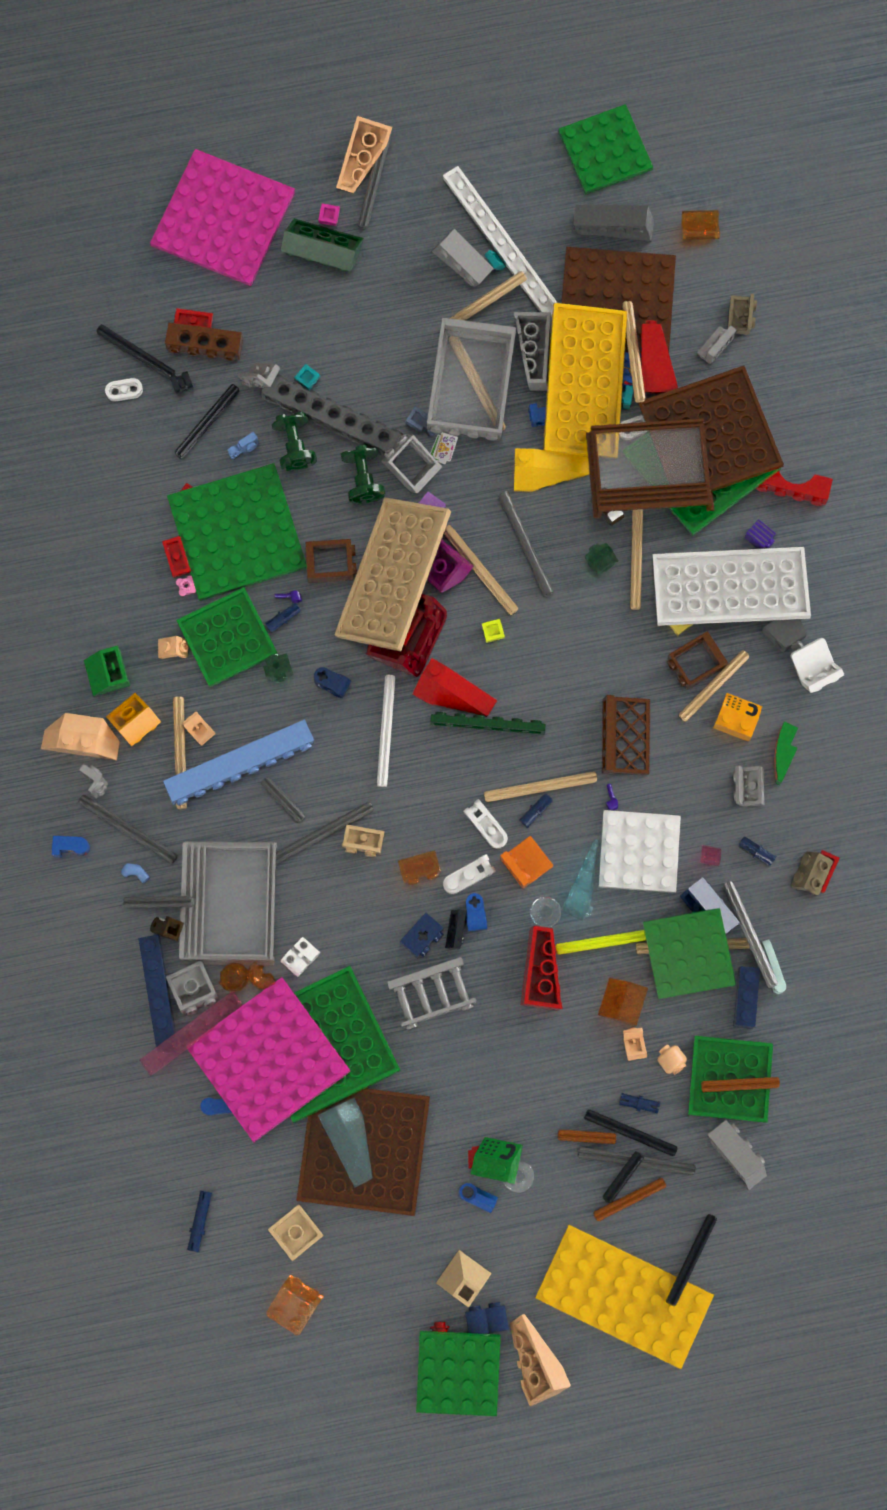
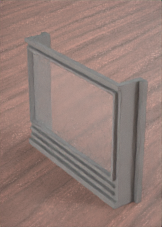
[179,841,277,966]

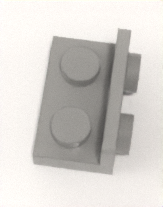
[697,326,736,365]
[238,363,280,388]

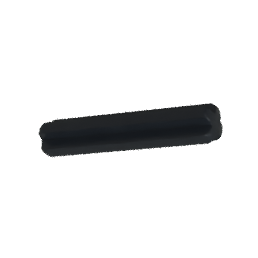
[603,1151,644,1203]

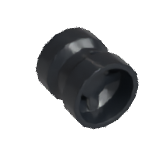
[170,371,193,394]

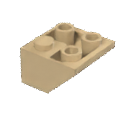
[436,1250,492,1307]

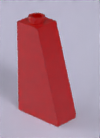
[640,320,678,393]

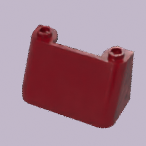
[366,594,447,677]

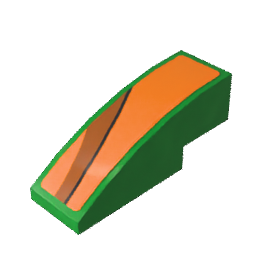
[774,721,798,786]

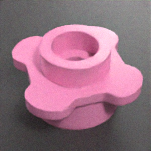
[176,576,196,596]

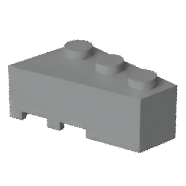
[431,229,494,287]
[707,1120,767,1190]

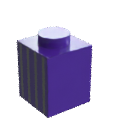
[744,519,776,549]

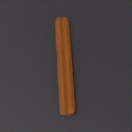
[701,1077,780,1092]
[593,1178,666,1221]

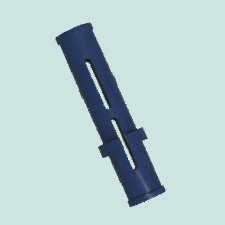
[187,1190,212,1252]

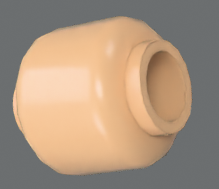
[657,1045,687,1075]

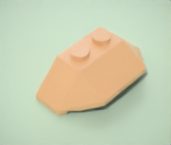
[41,713,120,761]

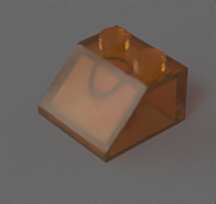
[598,978,648,1027]

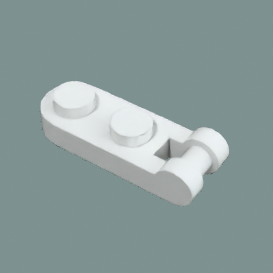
[463,799,508,849]
[443,854,496,895]

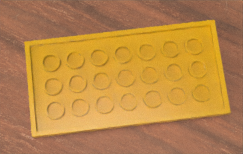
[543,303,627,459]
[535,1225,714,1369]

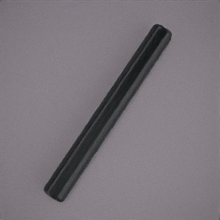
[96,324,176,380]
[175,384,239,459]
[584,1109,678,1156]
[666,1214,717,1306]

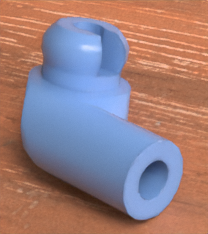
[121,864,150,883]

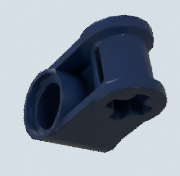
[314,667,352,698]

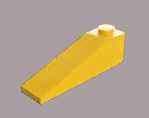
[514,448,589,492]

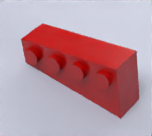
[520,926,563,1011]

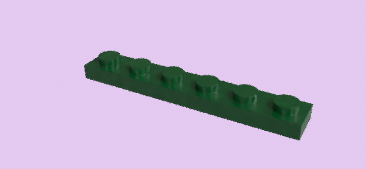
[430,712,546,735]

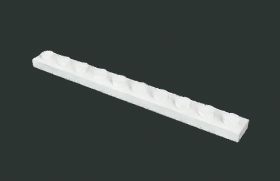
[443,166,557,316]

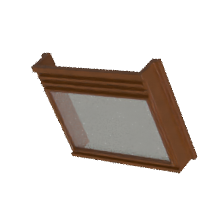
[586,418,714,518]

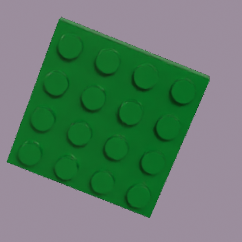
[558,104,653,195]
[176,587,278,687]
[643,907,736,999]
[688,1036,773,1123]
[416,1331,501,1416]

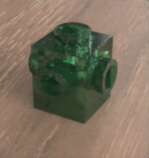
[584,543,619,575]
[263,653,293,683]

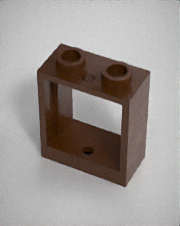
[305,539,357,583]
[667,631,728,690]

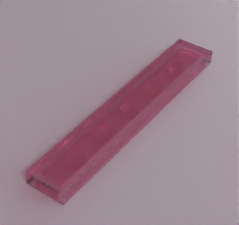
[139,991,243,1076]

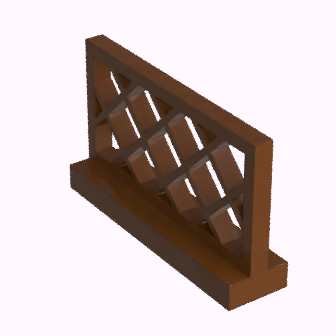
[602,695,650,775]

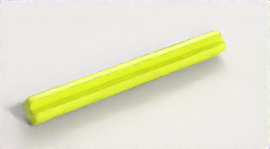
[555,930,647,955]

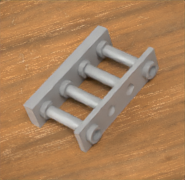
[387,957,476,1030]

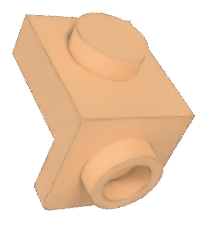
[158,636,189,659]
[182,712,216,746]
[623,1028,647,1061]

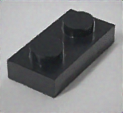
[445,909,467,950]

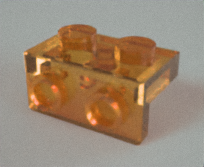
[681,210,720,240]
[398,850,441,885]

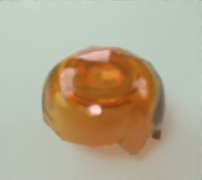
[219,962,249,992]
[248,962,276,990]

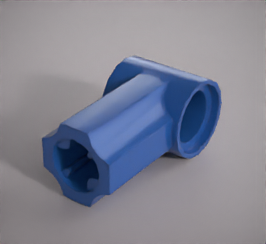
[458,1183,498,1213]

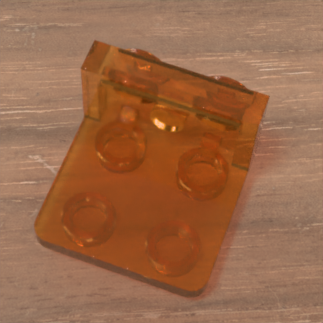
[266,1275,324,1335]

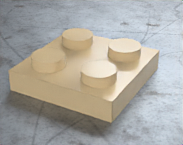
[268,1204,324,1261]

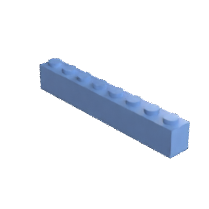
[163,719,314,806]

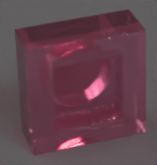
[700,845,721,866]

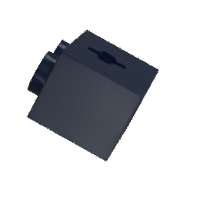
[400,913,444,959]

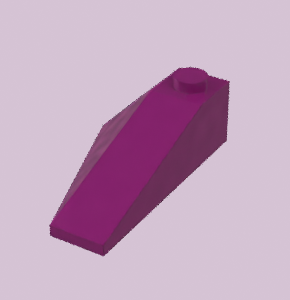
[427,539,474,593]

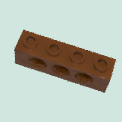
[165,322,243,361]

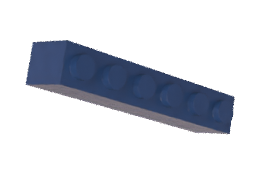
[138,934,179,1056]

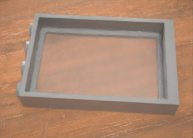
[427,318,516,441]

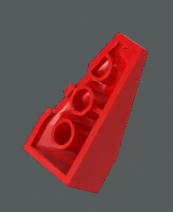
[412,658,497,717]

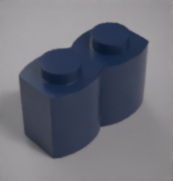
[465,1302,509,1334]

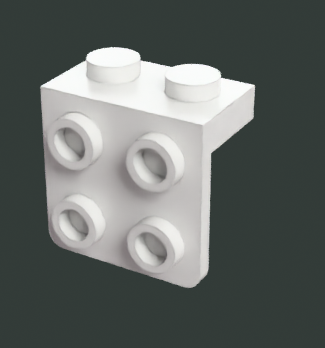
[791,638,844,693]

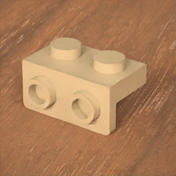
[342,825,385,857]

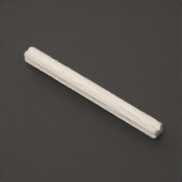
[377,675,395,787]

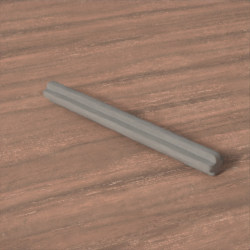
[723,881,778,988]

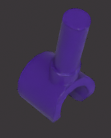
[275,590,302,603]
[606,784,618,811]

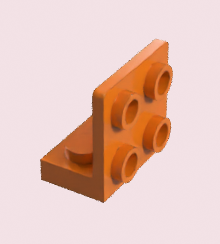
[500,836,553,889]

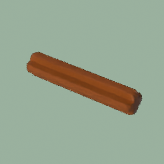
[558,1130,616,1144]

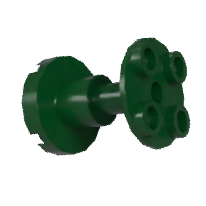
[272,412,317,471]
[341,445,386,504]

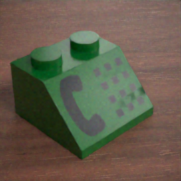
[471,1137,523,1184]

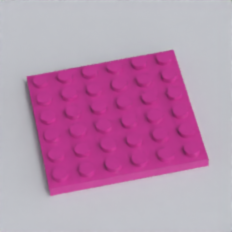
[150,149,296,286]
[186,977,351,1142]

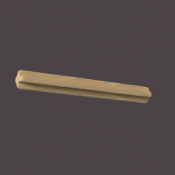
[450,271,527,321]
[679,650,749,722]

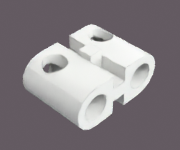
[280,937,320,977]

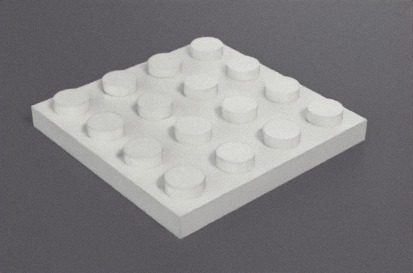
[598,810,681,893]

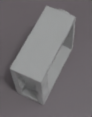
[381,434,442,494]

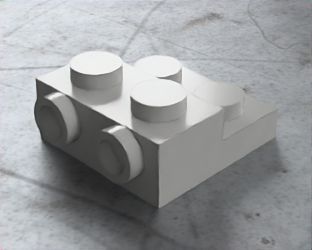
[166,960,219,1016]

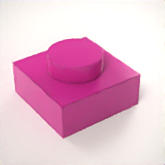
[318,203,340,226]

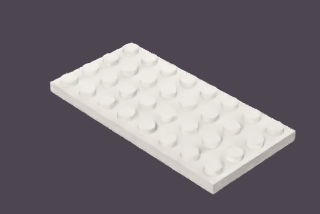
[652,547,811,626]

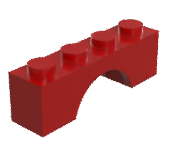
[756,471,833,506]

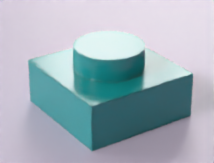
[484,250,506,271]
[294,364,321,391]
[621,385,633,410]

